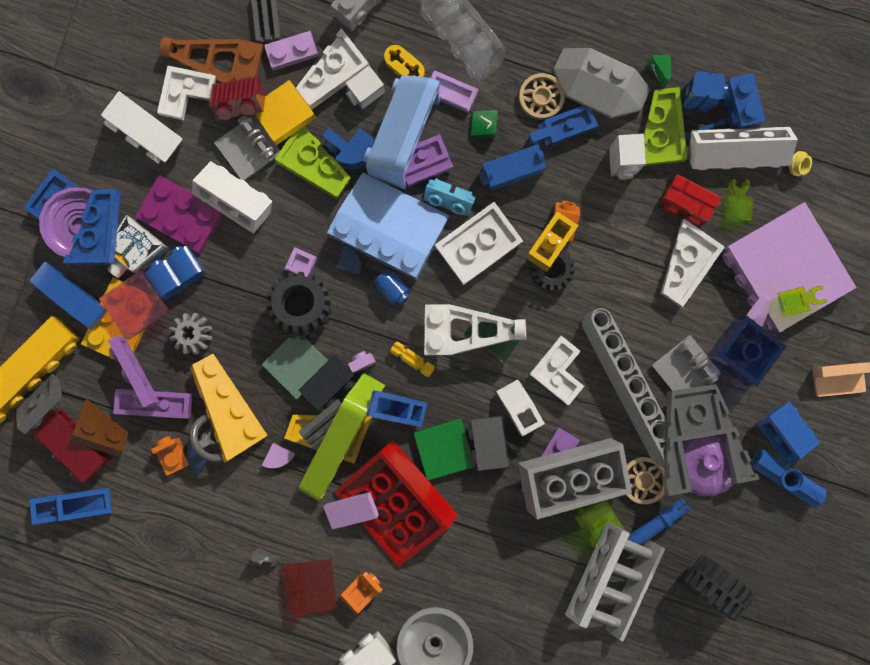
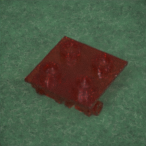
[282,559,337,618]

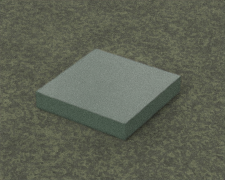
[262,336,328,399]

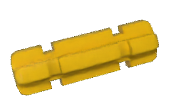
[390,342,435,377]

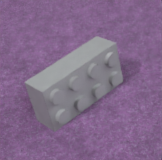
[518,438,632,519]

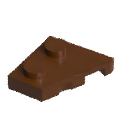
[70,399,128,457]

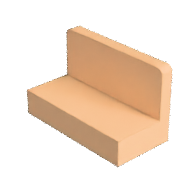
[812,362,870,397]

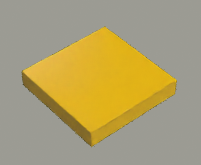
[254,80,316,145]

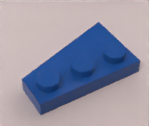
[63,189,121,265]

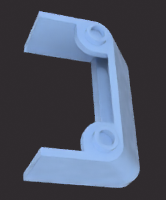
[363,75,440,190]

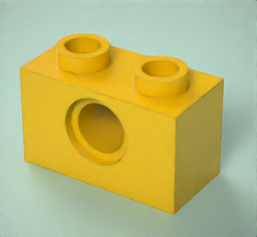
[526,211,579,272]

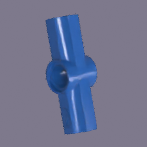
[751,449,827,509]

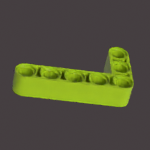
[298,373,385,502]

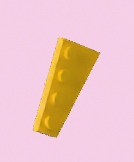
[190,354,268,463]

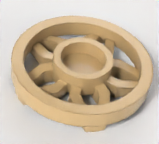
[519,73,565,120]
[626,457,665,504]

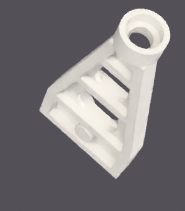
[424,304,526,355]

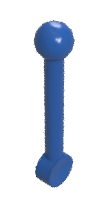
[685,118,727,142]

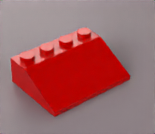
[334,440,459,567]

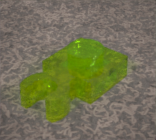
[725,179,753,222]
[776,286,827,317]

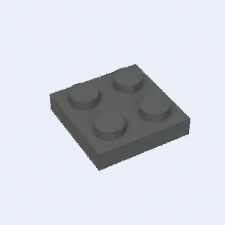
[16,373,62,434]

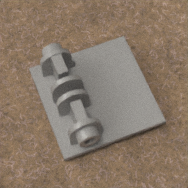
[214,114,280,180]
[652,335,721,391]

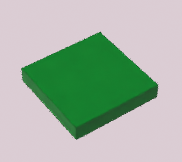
[414,419,475,480]

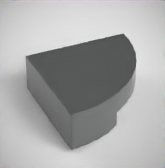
[250,547,280,567]

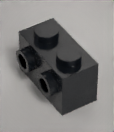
[298,355,359,413]

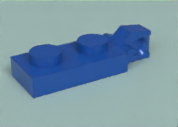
[528,106,598,146]

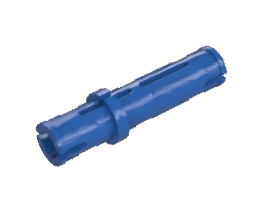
[627,497,691,554]

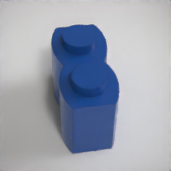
[145,246,206,300]

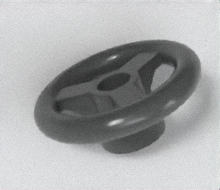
[190,414,223,462]

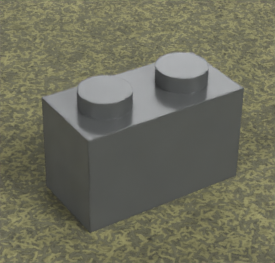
[468,416,510,471]

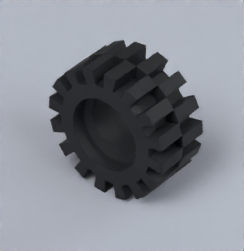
[529,248,576,292]

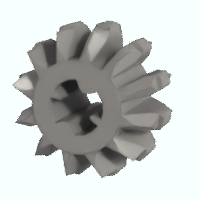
[169,313,212,354]

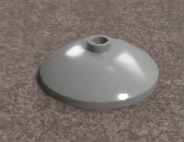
[397,607,473,665]

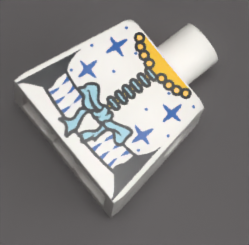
[107,215,169,278]

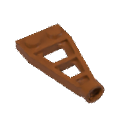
[160,37,264,84]

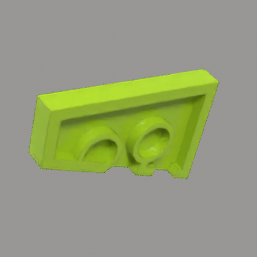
[644,87,687,166]
[275,126,350,200]

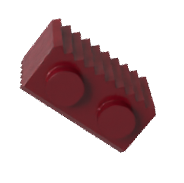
[209,76,265,121]

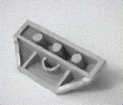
[553,48,651,118]

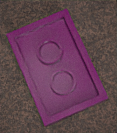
[135,175,223,254]

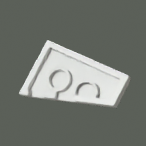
[296,29,369,110]
[660,219,724,308]

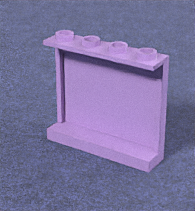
[722,202,857,334]

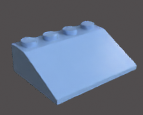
[327,173,450,281]

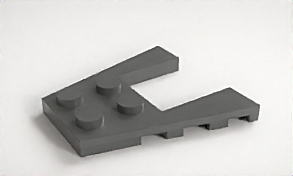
[664,384,759,496]

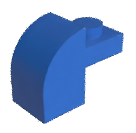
[322,128,375,169]

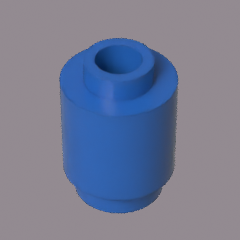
[374,270,410,306]

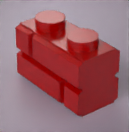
[659,174,721,227]

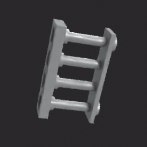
[565,522,665,641]

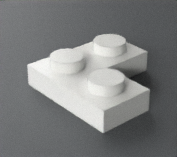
[157,66,217,120]
[530,336,584,405]

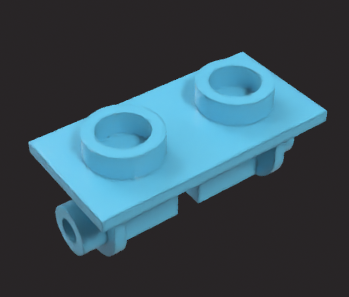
[423,179,476,217]

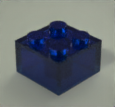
[707,316,787,387]

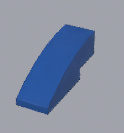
[30,262,107,330]
[366,390,428,427]
[29,488,112,525]

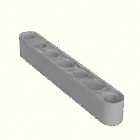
[582,308,666,466]

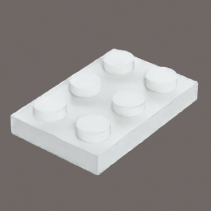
[435,202,523,285]

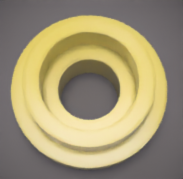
[789,151,812,176]

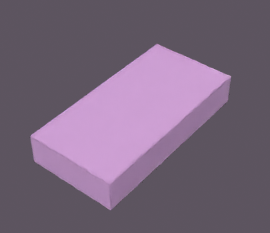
[431,70,479,113]
[324,492,379,529]

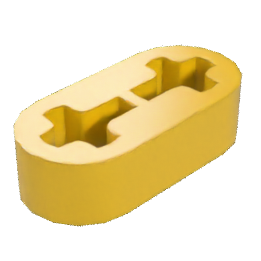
[384,45,425,78]

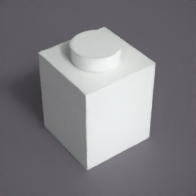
[346,66,385,109]

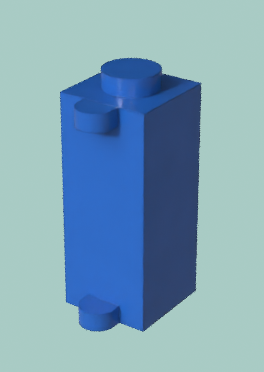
[479,144,546,192]

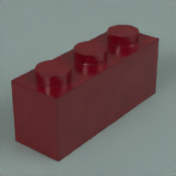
[30,408,112,483]

